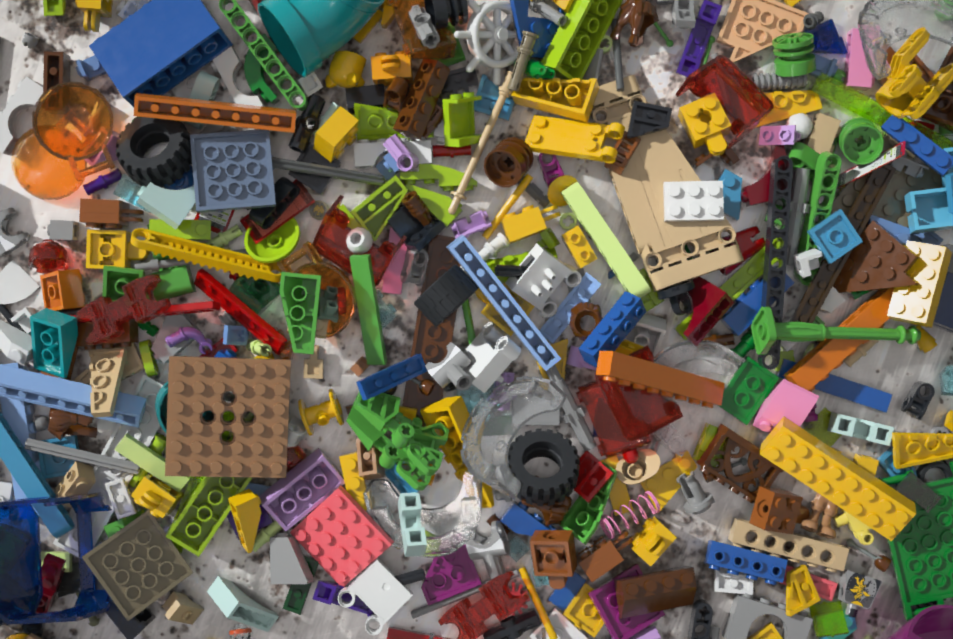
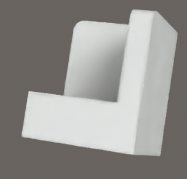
[290,72,323,98]
[793,248,823,277]
[11,307,37,334]

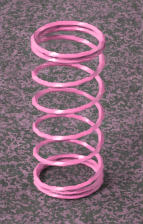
[599,491,660,539]

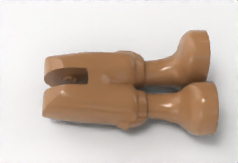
[801,493,838,539]

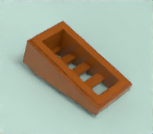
[604,131,641,175]

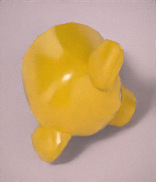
[325,51,367,88]

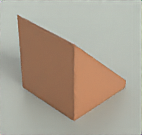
[350,356,370,377]

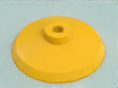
[547,175,578,206]

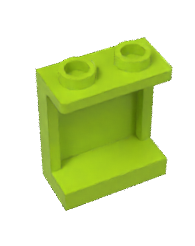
[442,92,482,147]

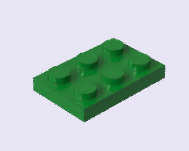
[717,356,779,425]

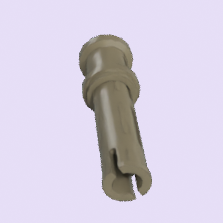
[507,30,539,92]

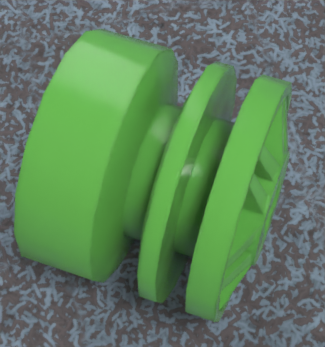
[772,32,816,77]
[837,118,884,165]

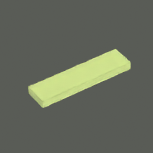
[114,433,191,492]

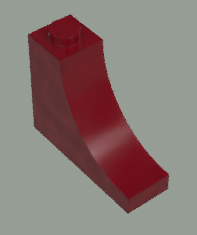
[741,145,793,207]
[683,277,734,347]

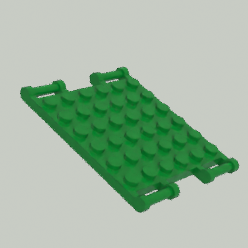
[878,461,953,621]

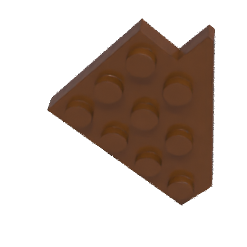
[833,220,919,293]

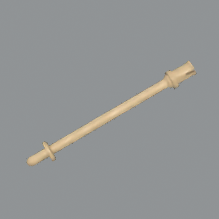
[448,71,512,215]

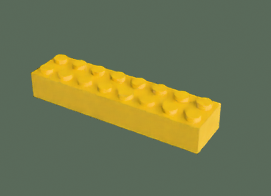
[760,416,916,541]

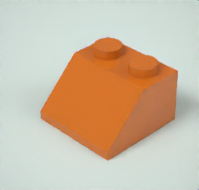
[40,269,85,311]

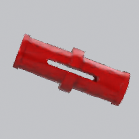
[433,145,471,158]

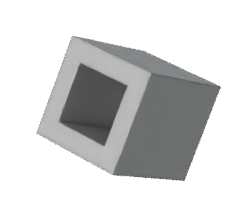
[47,220,79,241]

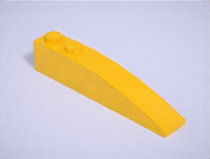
[420,396,494,508]

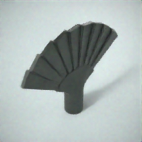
[58,562,91,600]

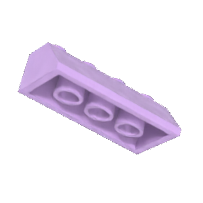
[259,448,345,531]

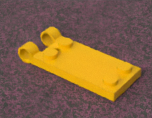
[525,115,625,164]

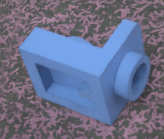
[808,53,838,81]
[76,55,106,81]
[376,153,401,181]
[223,325,249,345]

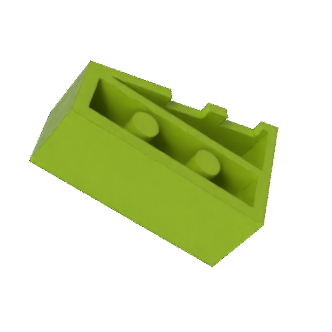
[351,175,408,242]

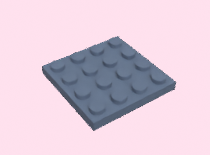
[190,129,276,213]

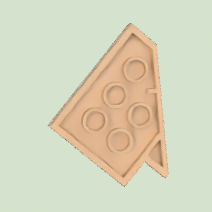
[716,0,809,64]

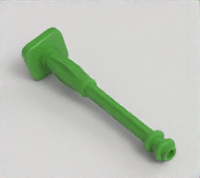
[751,306,921,355]

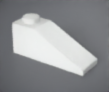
[0,320,33,366]

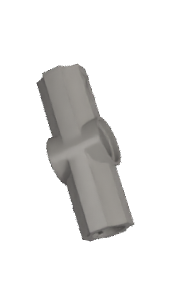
[408,4,440,49]

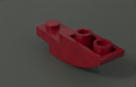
[26,553,66,622]

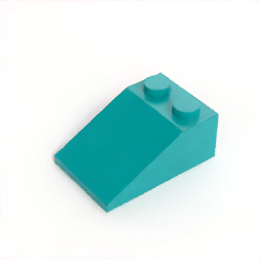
[30,308,78,378]

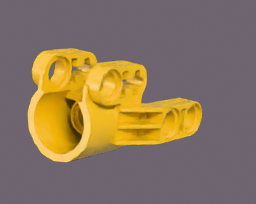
[875,27,953,120]

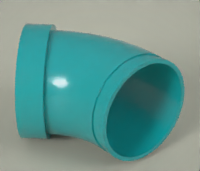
[258,0,385,78]

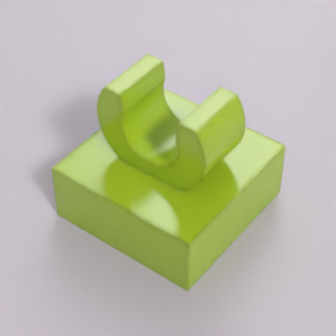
[536,228,560,250]

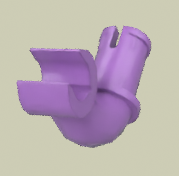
[165,326,213,354]

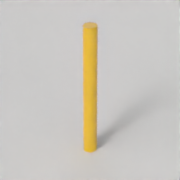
[482,173,533,239]
[518,567,558,639]

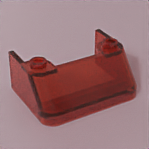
[675,55,773,149]
[312,195,407,287]

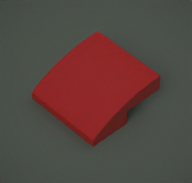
[574,451,614,503]

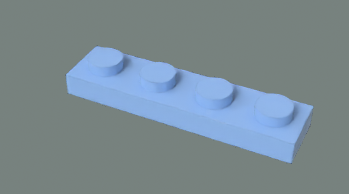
[539,272,602,343]

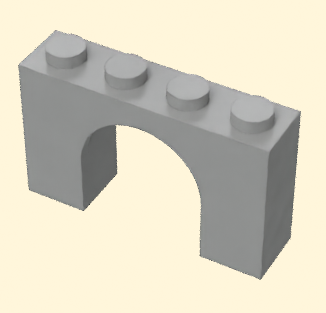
[722,593,813,639]

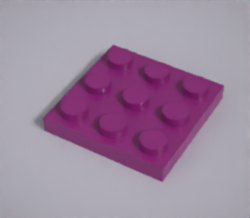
[588,564,665,639]

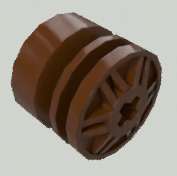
[484,137,534,187]

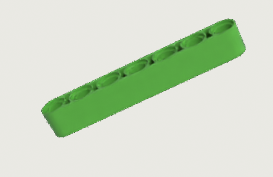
[219,0,308,111]
[793,151,842,286]

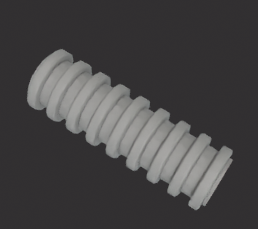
[752,73,807,91]

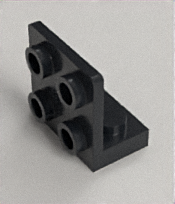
[388,205,446,252]

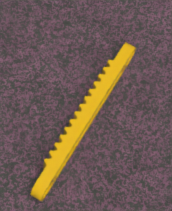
[131,228,286,282]

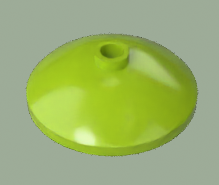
[244,217,300,263]

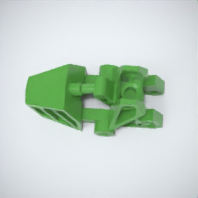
[346,391,449,491]

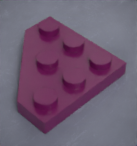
[421,530,482,606]

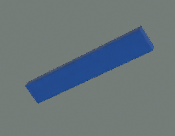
[777,359,892,413]

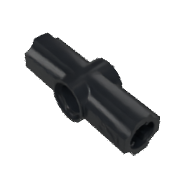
[288,94,326,153]
[482,608,541,639]

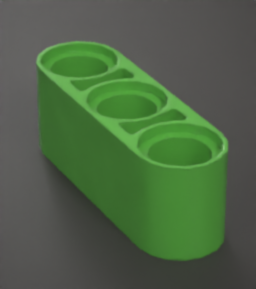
[788,142,831,185]

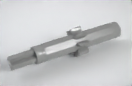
[786,168,810,265]
[546,364,597,451]

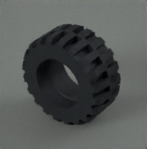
[116,116,192,188]
[505,429,580,506]

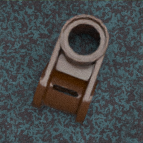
[383,77,409,114]

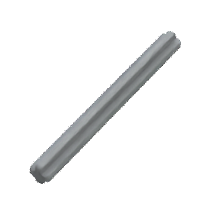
[25,438,141,475]

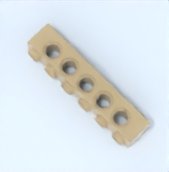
[728,517,849,573]

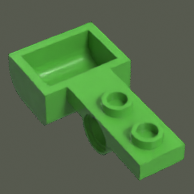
[147,224,196,302]

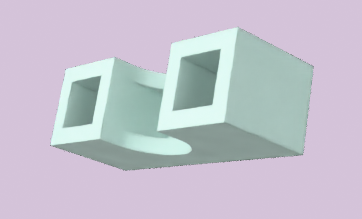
[827,412,894,446]
[398,492,427,557]

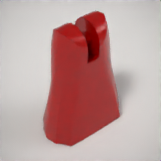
[710,226,766,276]

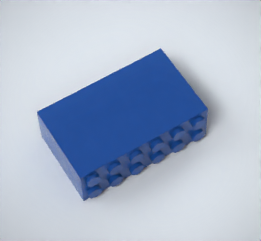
[89,0,233,107]

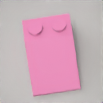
[753,379,819,434]

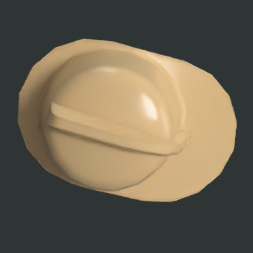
[616,449,661,485]

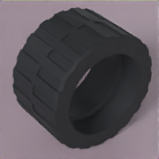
[414,264,478,327]

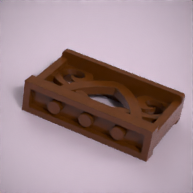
[696,424,784,504]

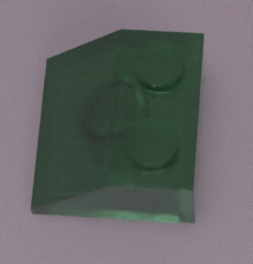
[229,275,280,315]

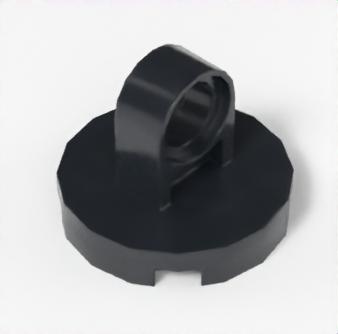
[657,280,696,316]

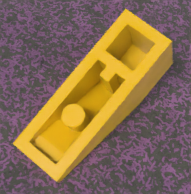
[228,489,261,553]

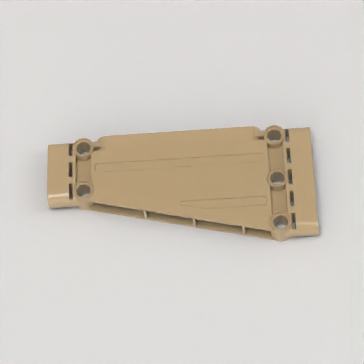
[591,75,744,292]

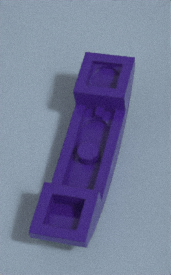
[676,0,722,80]
[312,580,375,617]

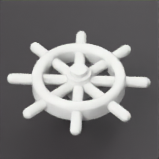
[454,0,519,86]

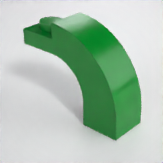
[244,33,280,105]

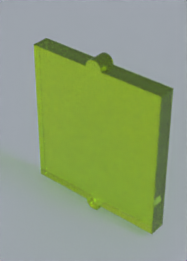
[804,407,842,447]
[809,601,849,638]

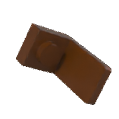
[693,141,740,169]

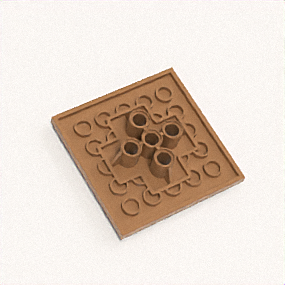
[165,356,291,478]

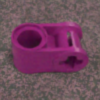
[538,153,564,188]

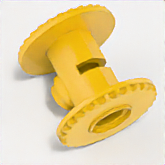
[298,389,344,436]

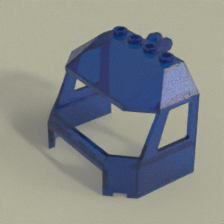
[0,492,112,625]

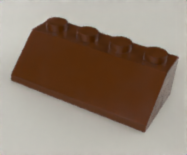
[614,566,697,619]

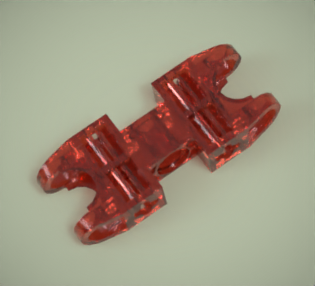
[76,274,171,345]
[438,570,530,639]

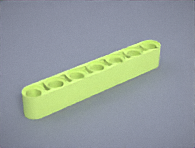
[561,182,651,298]

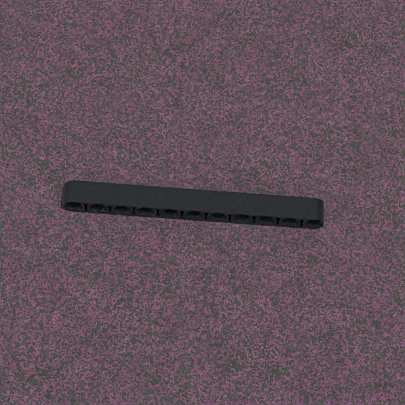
[758,156,793,369]

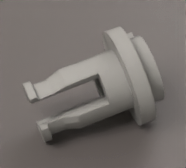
[676,471,715,515]

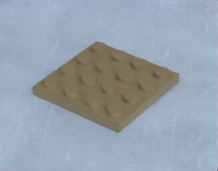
[82,510,194,621]

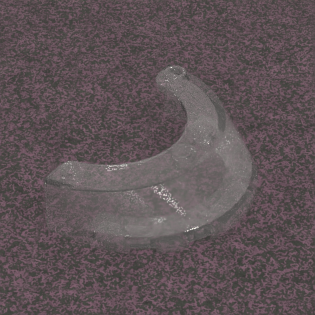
[858,0,953,80]
[638,340,745,458]
[460,376,567,500]
[363,467,483,558]

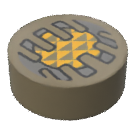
[309,201,329,220]

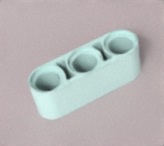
[182,71,220,129]

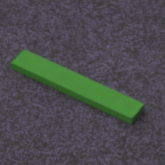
[350,254,387,365]

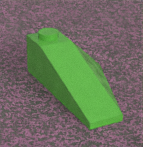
[279,272,322,355]
[559,462,618,545]

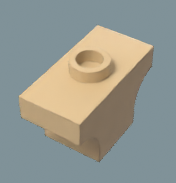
[162,591,204,625]

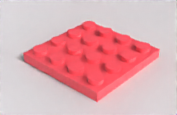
[290,485,394,586]

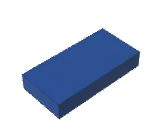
[548,572,586,611]

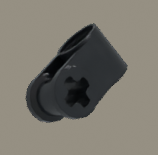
[901,381,935,420]

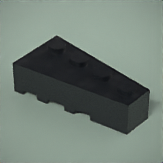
[81,572,156,639]

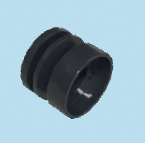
[424,0,468,30]

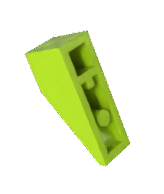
[405,184,463,228]
[149,219,211,241]

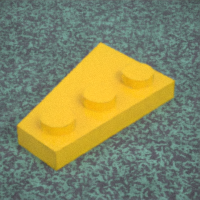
[640,450,697,511]

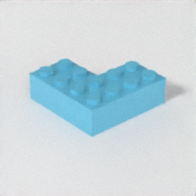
[904,147,953,234]

